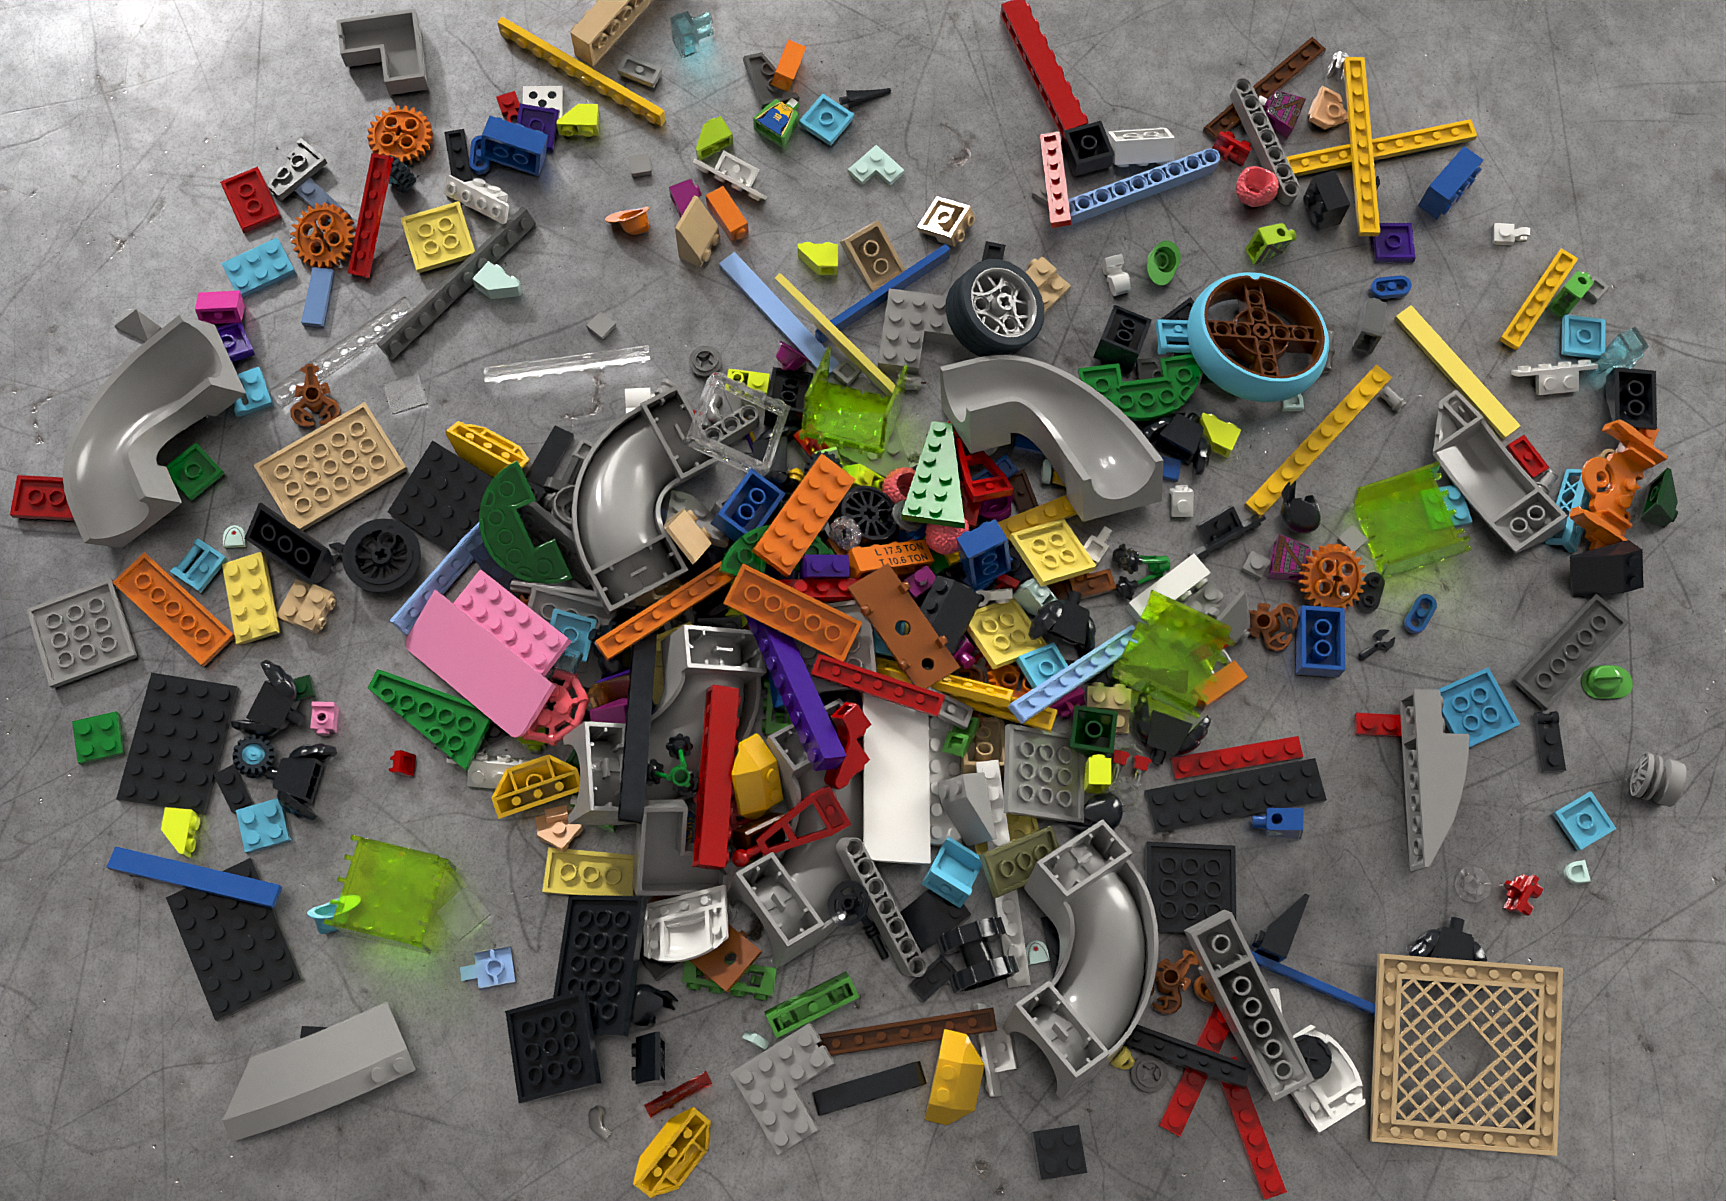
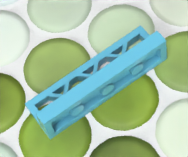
[1545,469,1598,553]

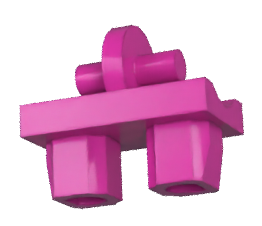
[1049,687,1085,720]

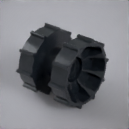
[936,917,1019,993]

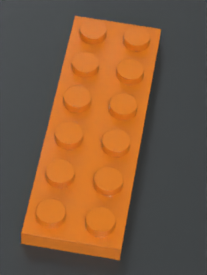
[752,454,856,578]
[112,552,235,667]
[723,564,863,662]

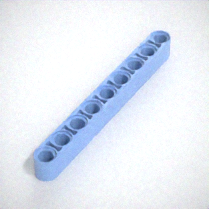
[1063,148,1220,227]

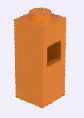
[770,39,806,92]
[706,186,749,242]
[1190,660,1248,711]

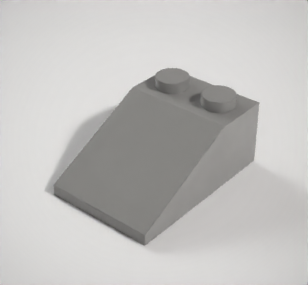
[938,772,997,847]

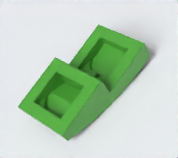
[942,716,980,757]

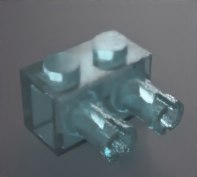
[670,11,714,59]
[1594,326,1649,373]

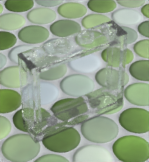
[684,371,791,477]

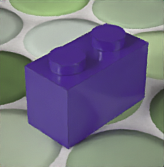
[799,555,849,579]

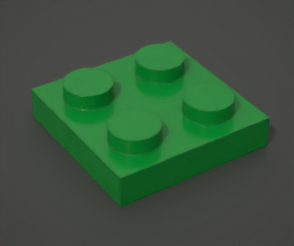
[166,443,225,501]
[72,711,125,765]

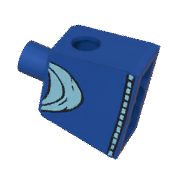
[1252,808,1304,839]

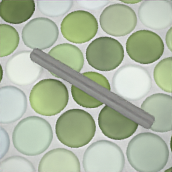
[510,579,636,610]

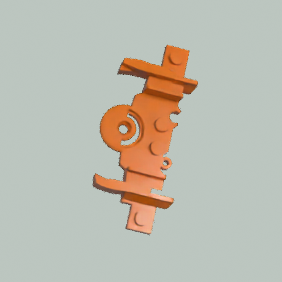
[1569,419,1668,551]

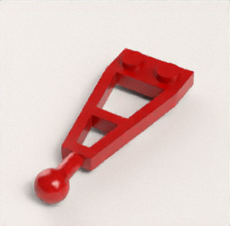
[947,420,1013,503]
[732,784,851,867]

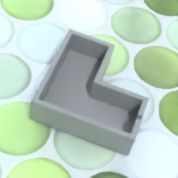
[336,9,429,95]
[878,288,964,376]
[632,800,729,896]
[730,1023,836,1155]

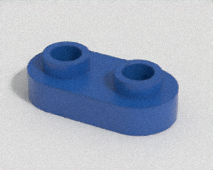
[469,135,491,175]
[1370,275,1412,299]
[1404,594,1437,634]

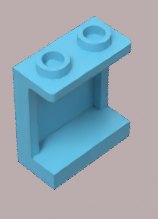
[922,837,982,908]

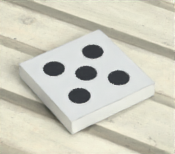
[523,86,563,118]

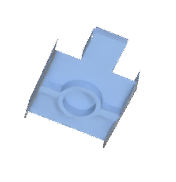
[460,946,516,990]

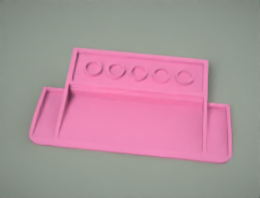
[405,569,572,738]

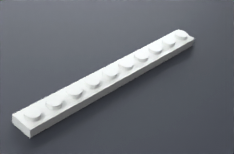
[975,760,1031,988]

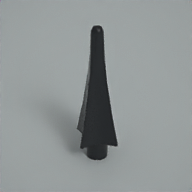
[839,88,891,109]

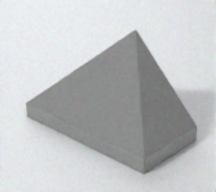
[114,309,162,342]

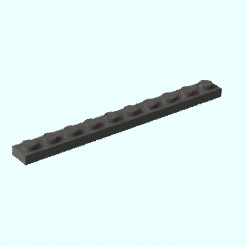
[377,207,536,360]

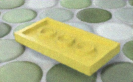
[222,551,280,645]
[542,847,634,896]

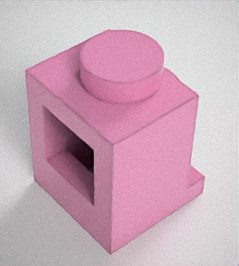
[310,702,339,736]

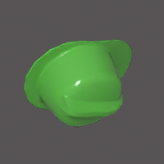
[1147,240,1181,286]
[1581,665,1633,699]

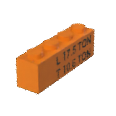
[847,539,934,578]

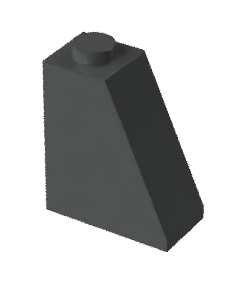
[1351,298,1387,354]

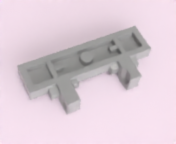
[1148,581,1225,653]

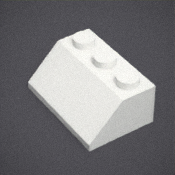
[1108,128,1175,167]

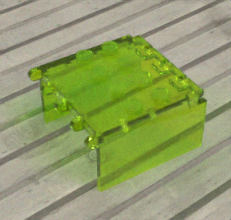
[799,346,908,459]
[1353,461,1472,577]
[1111,590,1235,719]
[323,835,457,955]

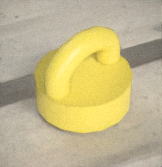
[1110,1046,1135,1070]

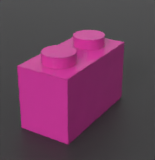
[195,290,245,324]

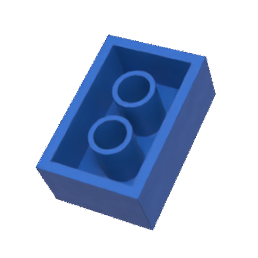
[481,115,548,176]
[1418,146,1483,220]
[710,468,785,542]
[956,519,1011,589]
[1296,605,1345,677]

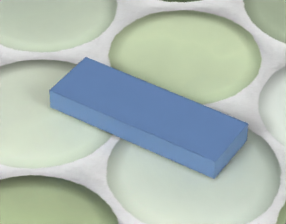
[301,267,334,327]

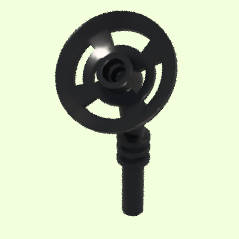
[828,880,889,960]

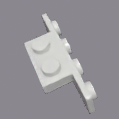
[693,150,768,201]
[444,175,509,224]
[1511,360,1598,395]
[447,752,533,789]
[973,1003,1019,1097]

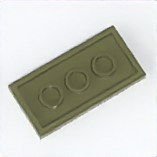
[979,825,1059,898]

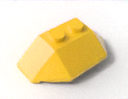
[446,421,529,478]
[732,734,783,821]
[491,754,580,819]
[925,1029,985,1125]
[633,1107,711,1198]

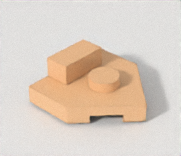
[1308,86,1348,129]
[535,805,583,853]

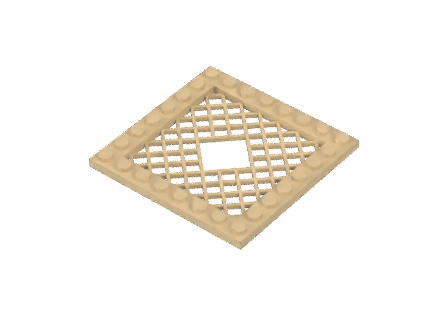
[1370,953,1563,1156]

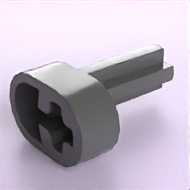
[543,457,584,494]

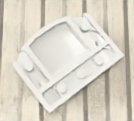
[643,885,729,962]
[1290,1025,1365,1133]

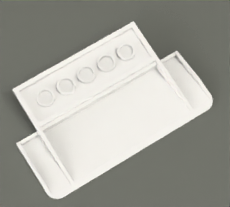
[863,693,962,865]

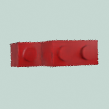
[824,702,872,790]

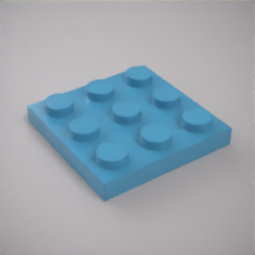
[1437,667,1520,748]

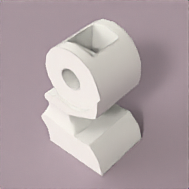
[1101,254,1131,296]

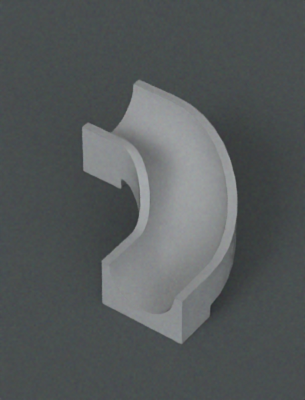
[63,314,246,548]
[940,355,1163,522]
[571,384,719,615]
[563,624,767,825]
[727,698,875,968]
[1002,819,1159,1101]

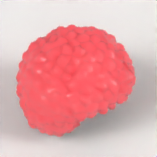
[1236,166,1279,207]
[881,467,915,504]
[925,518,969,555]

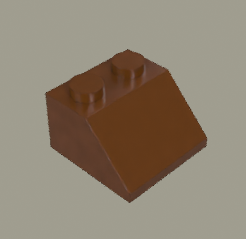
[732,812,785,861]

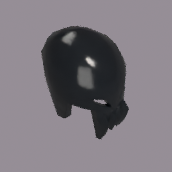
[1280,481,1321,534]
[1068,793,1123,834]
[630,984,678,1027]

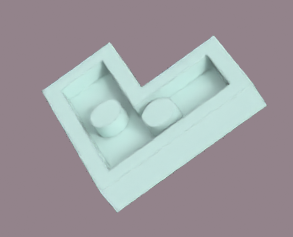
[848,145,904,186]

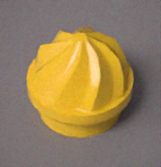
[786,468,805,484]

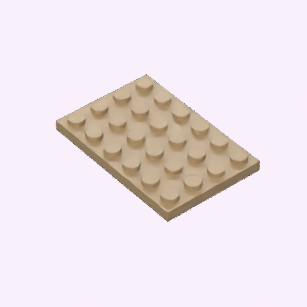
[253,402,408,531]

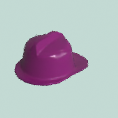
[776,341,812,371]
[979,486,1014,522]

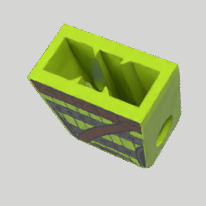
[1245,223,1297,265]

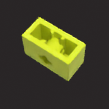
[1084,755,1111,794]

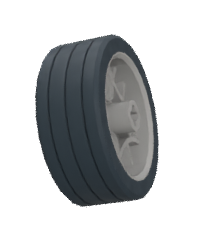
[946,259,1045,357]

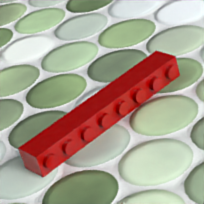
[1000,0,1088,137]
[692,685,741,870]

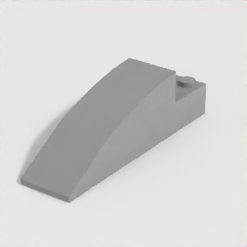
[1400,689,1469,872]
[1184,909,1314,1102]

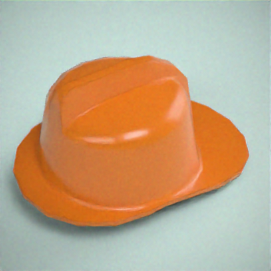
[605,207,650,235]

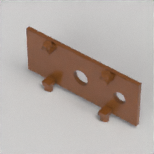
[847,563,960,689]
[647,895,762,993]

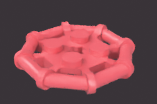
[522,668,591,746]

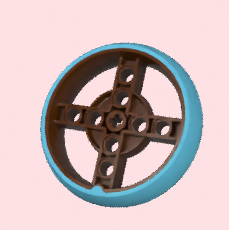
[1187,272,1329,402]

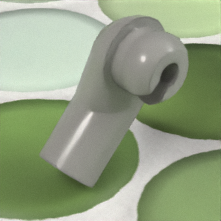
[588,1105,612,1141]

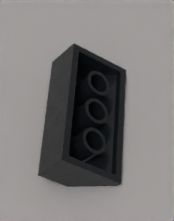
[244,503,334,585]
[907,575,983,669]

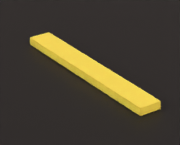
[772,273,899,399]
[1394,305,1521,440]

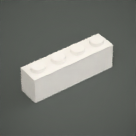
[1126,554,1211,628]

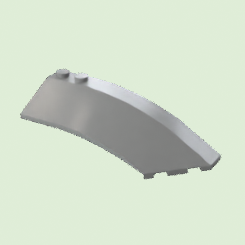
[1433,390,1568,553]
[222,1002,415,1142]

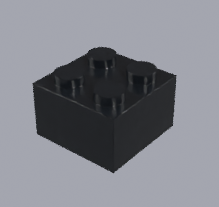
[1061,121,1114,176]
[1303,170,1350,230]
[1030,1125,1087,1181]

